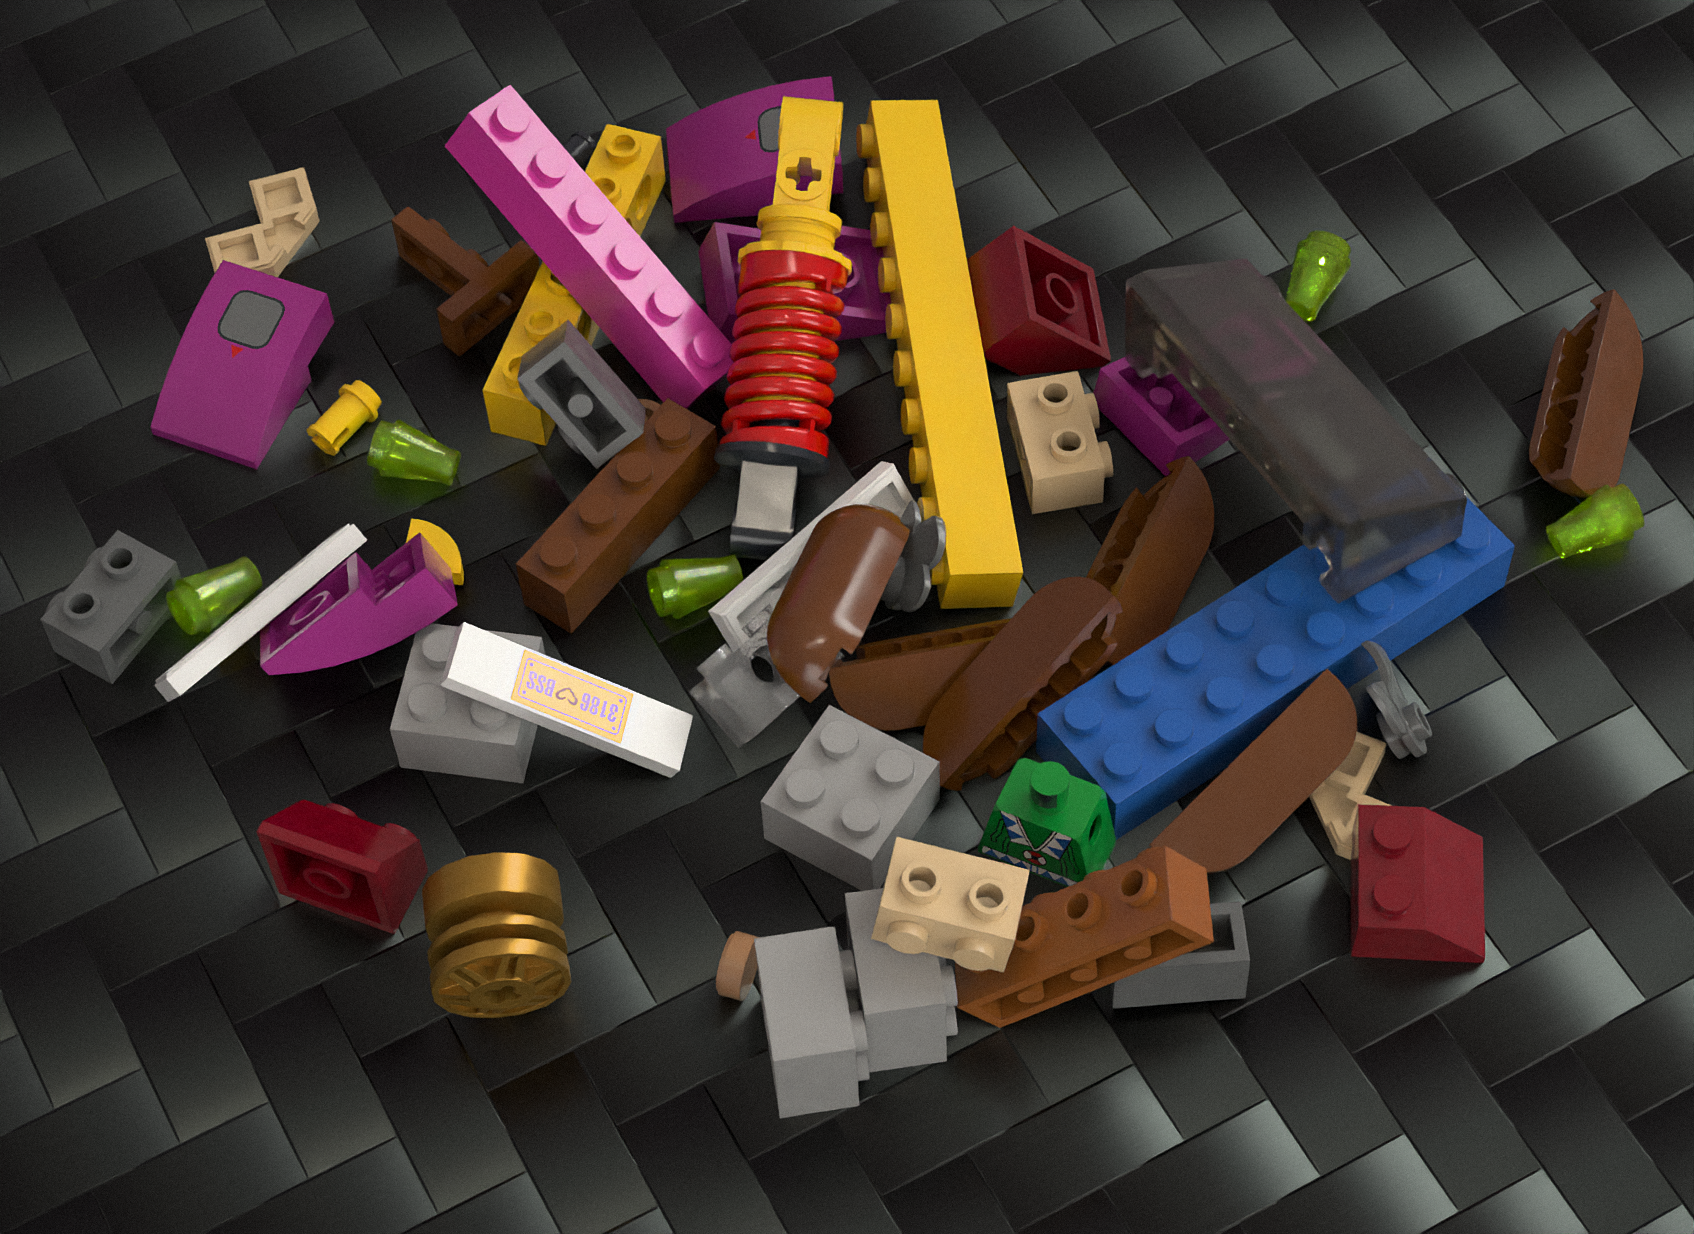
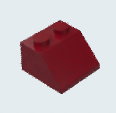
[967,225,1111,376]
[256,799,428,935]
[1351,804,1485,963]

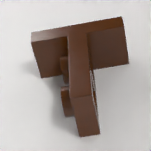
[391,206,540,357]

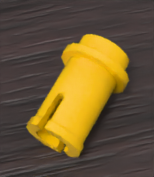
[307,380,382,456]

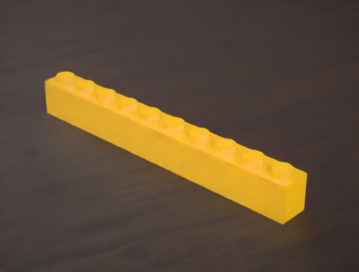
[856,100,1023,609]

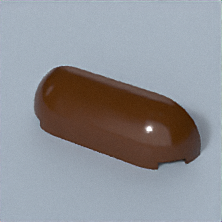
[1529,289,1643,498]
[1086,456,1214,666]
[767,504,910,703]
[923,577,1122,791]
[829,618,1011,730]
[1149,669,1357,874]

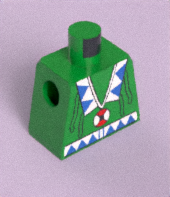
[978,758,1116,887]

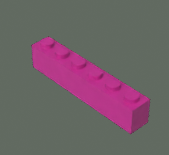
[445,85,733,410]

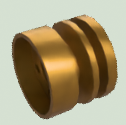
[422,852,571,1018]

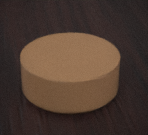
[716,931,760,1001]

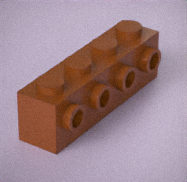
[955,846,1214,1028]

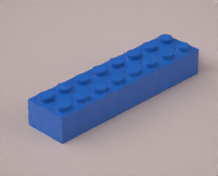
[1036,463,1515,840]

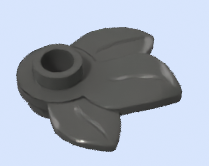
[880,501,946,613]
[1361,640,1432,759]

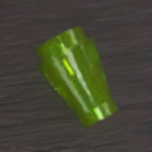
[1283,230,1351,321]
[367,419,461,486]
[1546,483,1645,559]
[647,555,743,619]
[166,556,262,635]

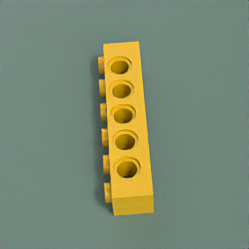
[483,124,666,446]

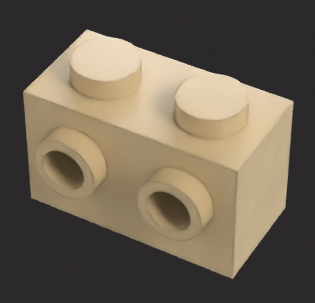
[1007,371,1113,514]
[871,837,1030,972]

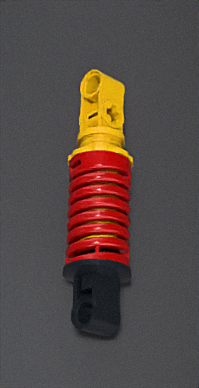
[714,96,852,561]

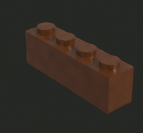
[516,398,720,634]

